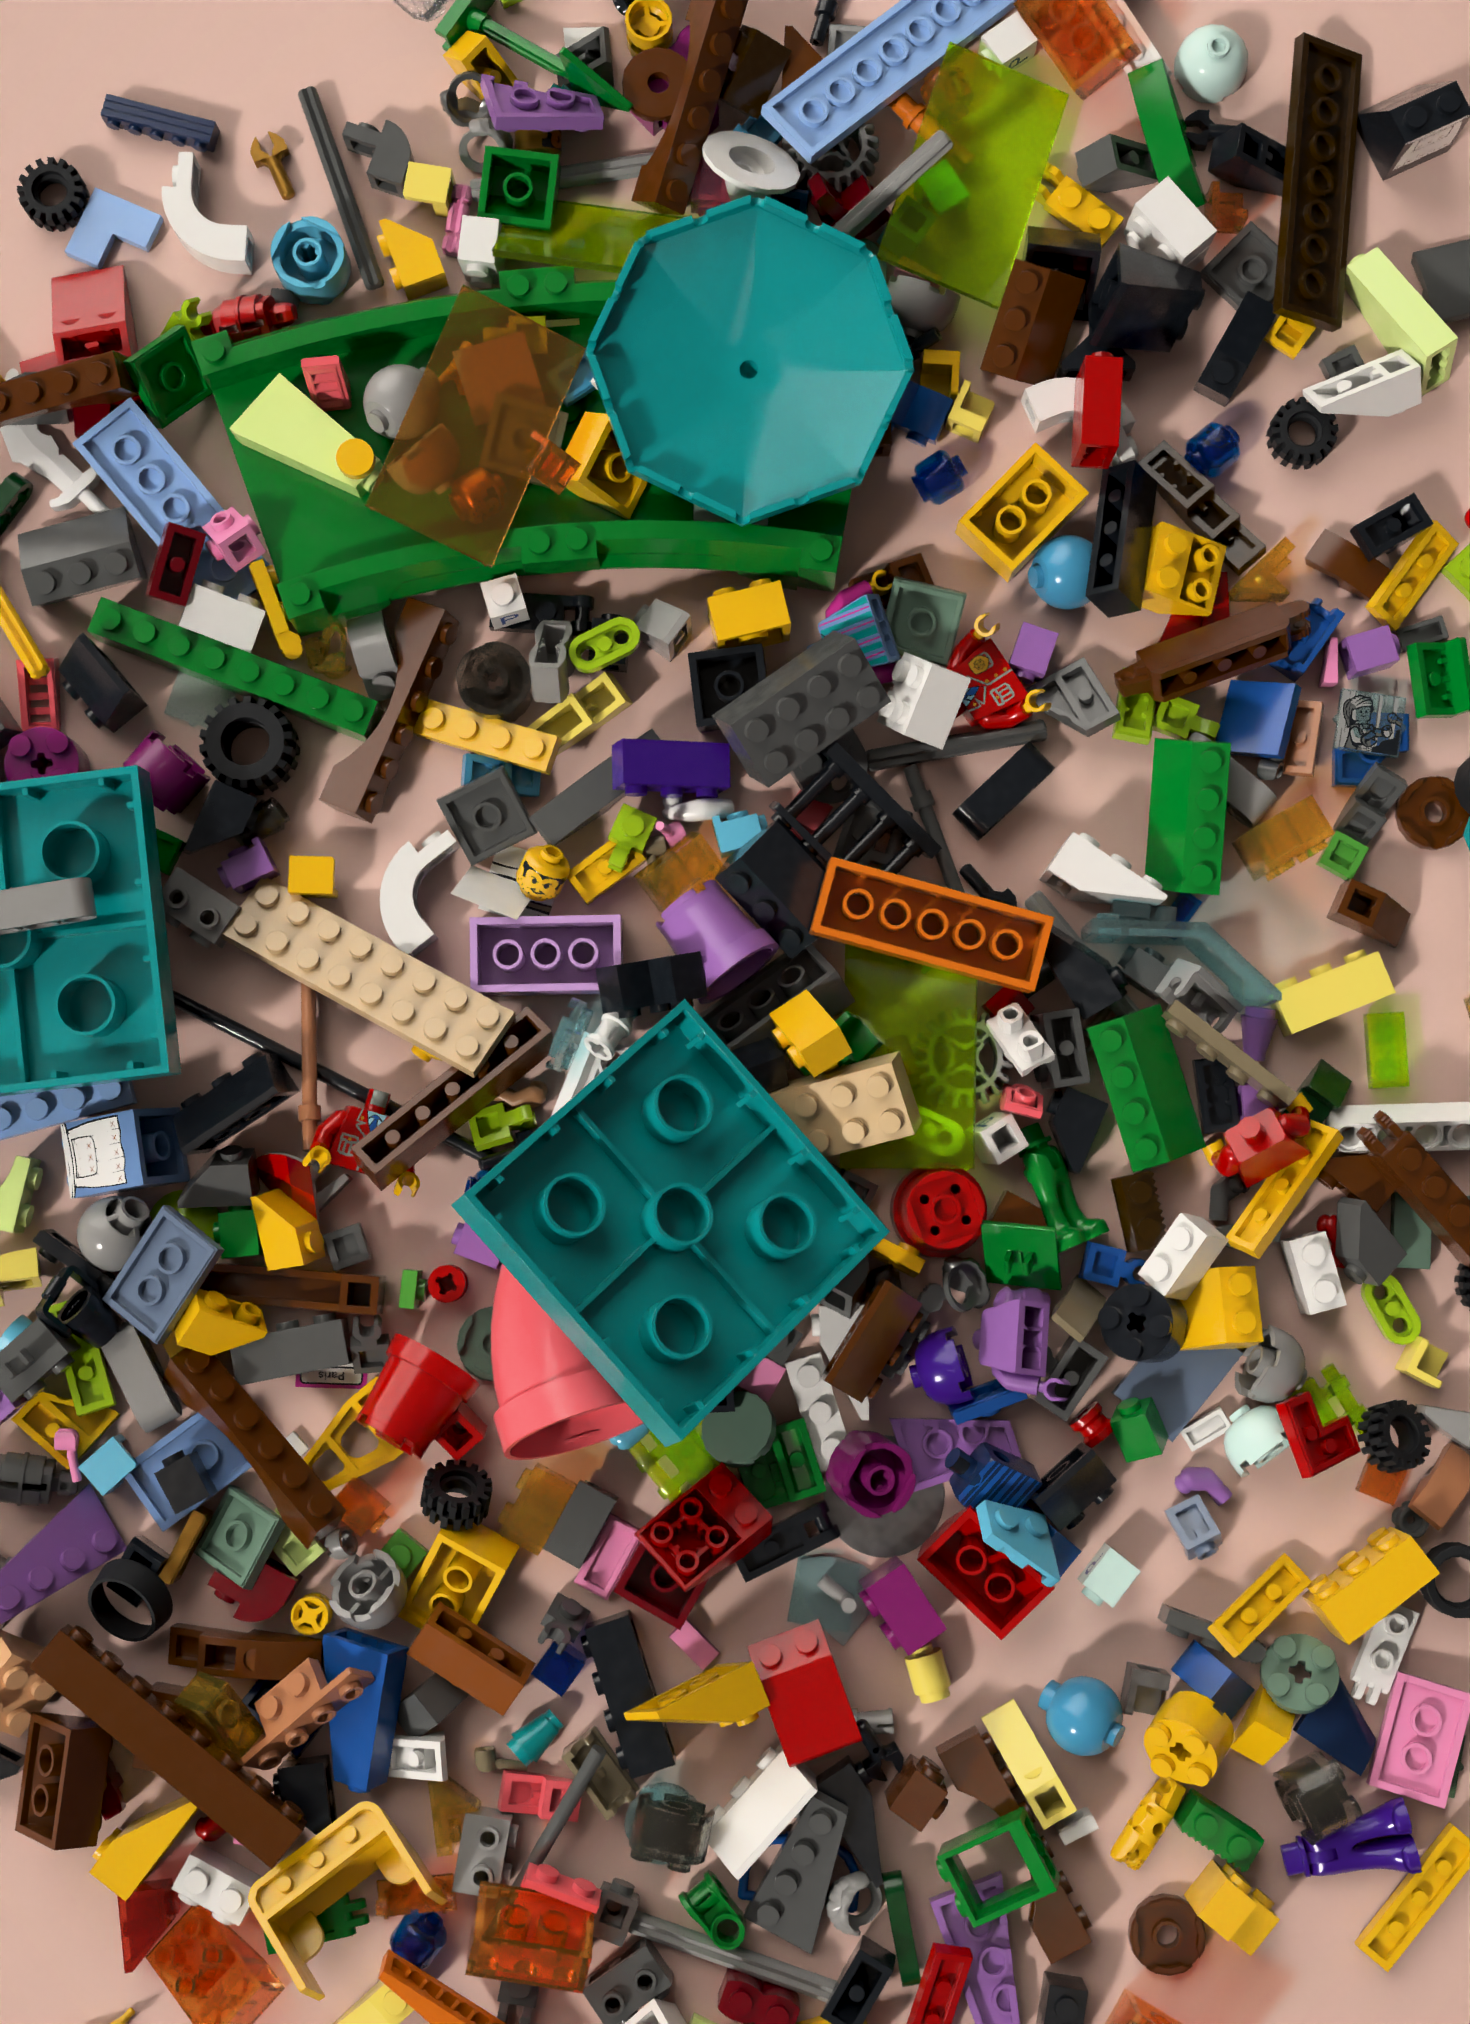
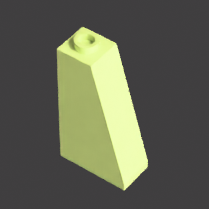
[1345,247,1458,396]
[229,373,385,498]

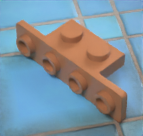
[241,1658,375,1770]

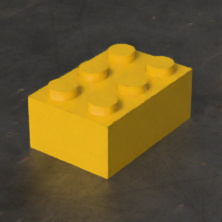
[955,442,1089,583]
[1302,1526,1440,1645]

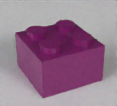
[858,1555,947,1656]

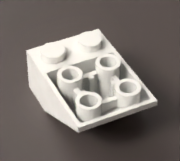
[1039,832,1168,906]

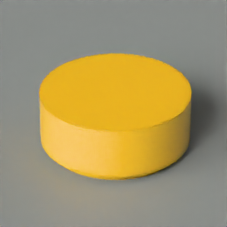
[336,439,376,479]

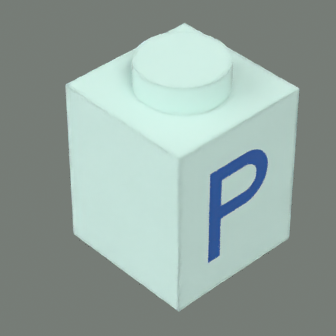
[1077,1543,1141,1608]

